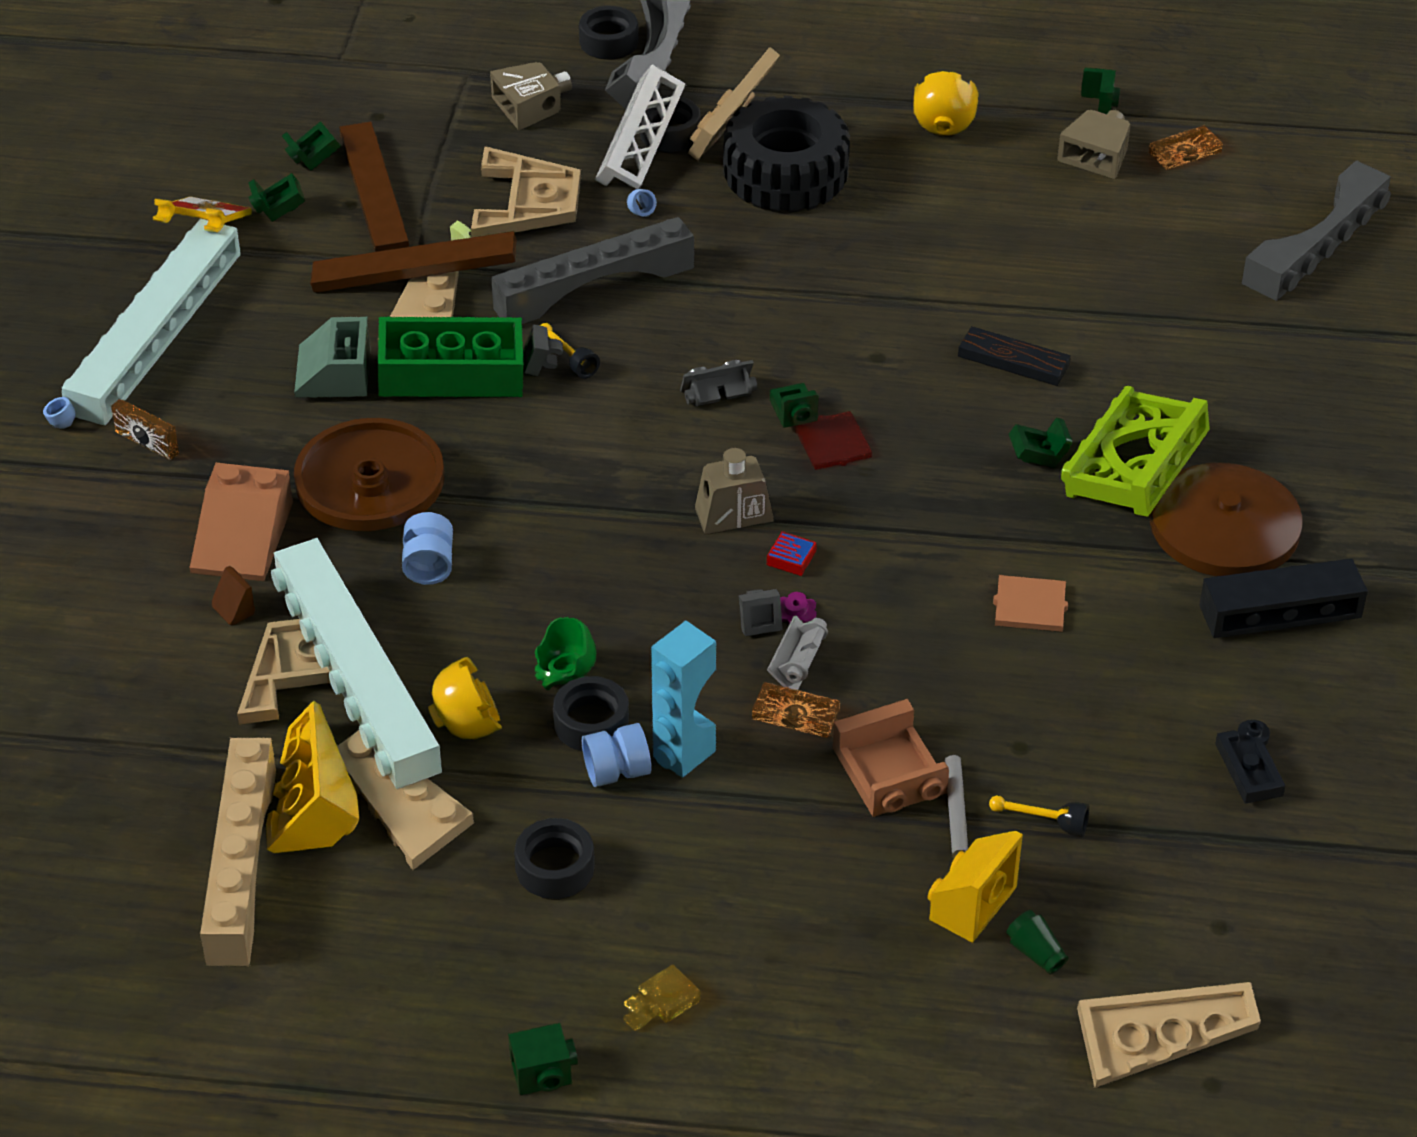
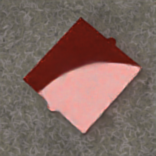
[794,411,872,470]

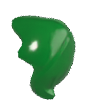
[535,617,596,690]

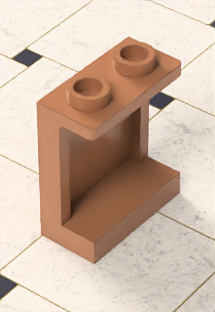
[833,699,949,817]

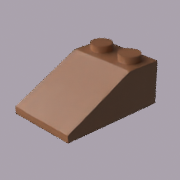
[190,463,293,581]

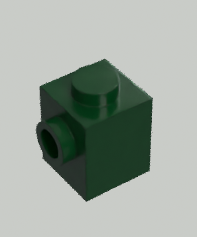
[508,1023,578,1095]

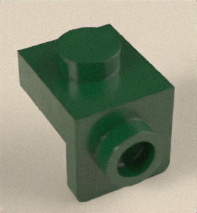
[1081,67,1120,114]
[282,121,341,171]
[248,173,306,222]
[770,383,819,428]
[1009,418,1072,468]

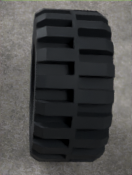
[723,95,850,213]

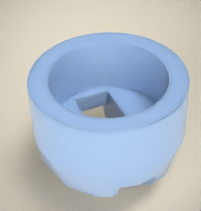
[627,189,656,216]
[43,397,76,429]

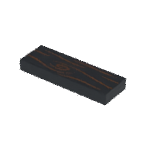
[958,326,1071,386]

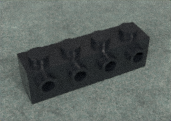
[1199,558,1368,638]

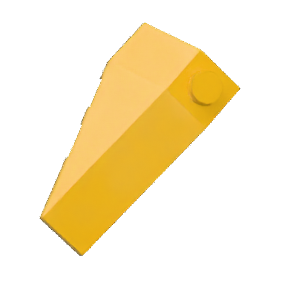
[266,701,359,853]

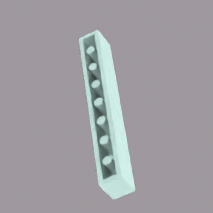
[62,218,241,426]
[271,538,442,790]

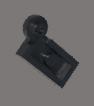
[1215,719,1285,804]

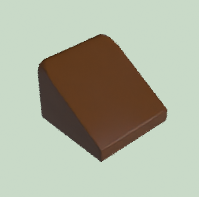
[212,566,255,625]

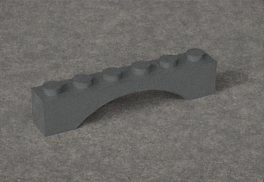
[605,0,691,110]
[1242,160,1391,301]
[491,217,694,324]

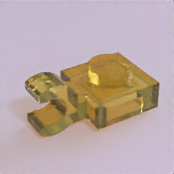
[623,964,701,1031]

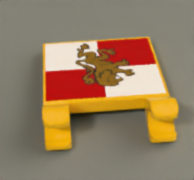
[153,197,252,233]

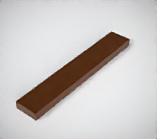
[339,121,409,252]
[310,231,517,292]

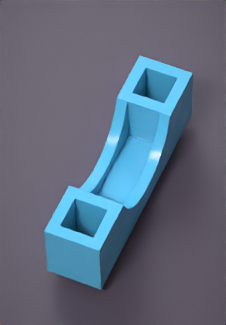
[651,621,716,778]

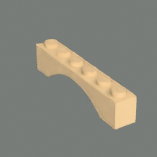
[200,738,276,966]

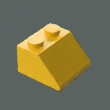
[928,831,1023,943]

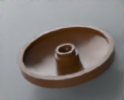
[294,418,444,531]
[1150,463,1303,576]

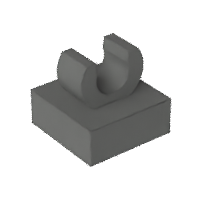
[523,324,563,376]
[739,589,783,636]

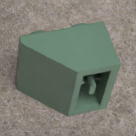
[294,317,371,398]

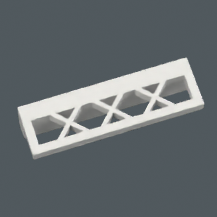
[595,65,685,189]

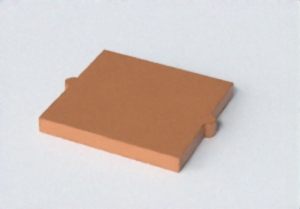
[993,575,1068,632]

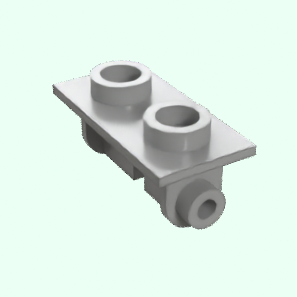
[767,616,828,696]

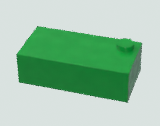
[378,317,523,397]

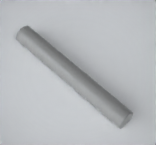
[945,755,968,858]

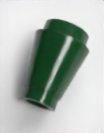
[1006,910,1069,975]

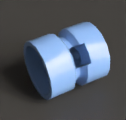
[402,512,453,585]
[582,723,651,787]

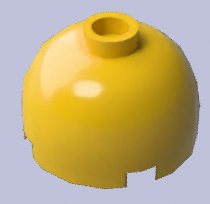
[913,71,979,136]
[428,657,502,739]

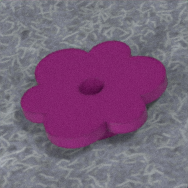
[780,592,816,625]

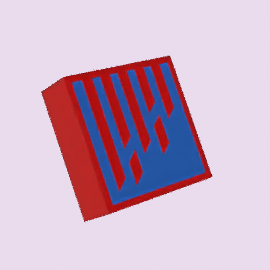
[767,532,817,576]

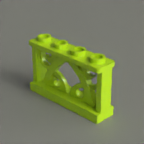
[1061,386,1210,517]

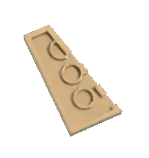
[390,271,459,317]
[337,730,474,870]
[1077,982,1261,1088]

